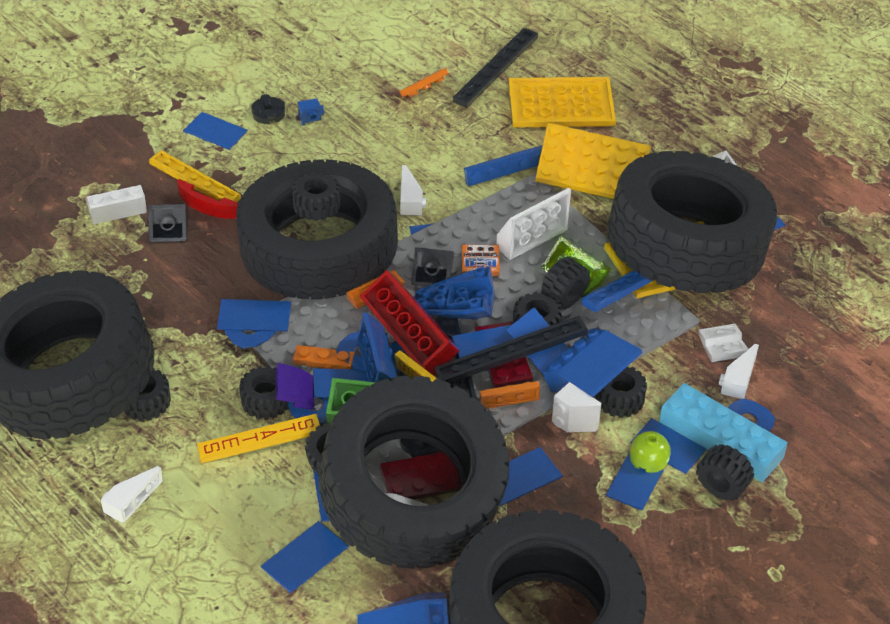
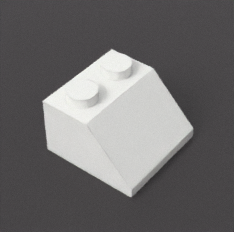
[552,382,601,432]

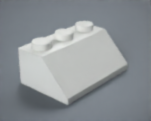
[86,185,147,224]

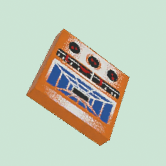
[462,245,500,276]

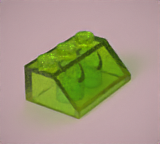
[541,236,611,298]

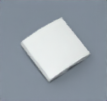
[698,324,748,362]

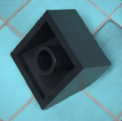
[148,204,188,242]
[411,247,454,286]

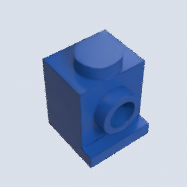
[297,98,324,126]

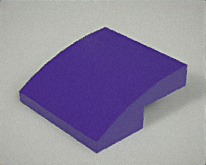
[275,363,314,410]

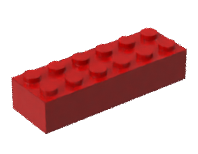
[359,270,460,376]

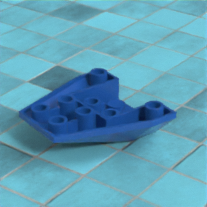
[414,267,495,320]
[357,592,448,624]

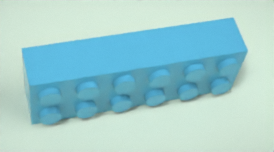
[659,383,788,483]

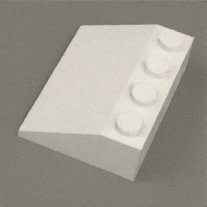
[496,188,571,260]

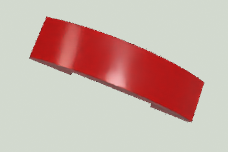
[177,179,239,219]

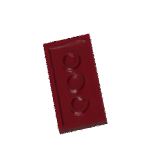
[475,321,533,388]
[380,452,461,500]

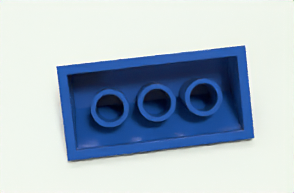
[357,313,397,383]

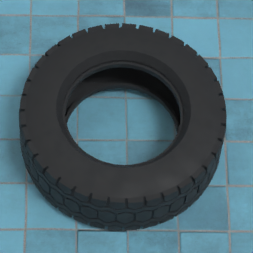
[236,159,398,299]

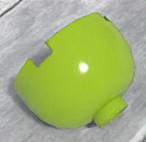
[629,431,671,473]

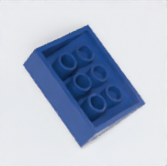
[542,328,643,397]

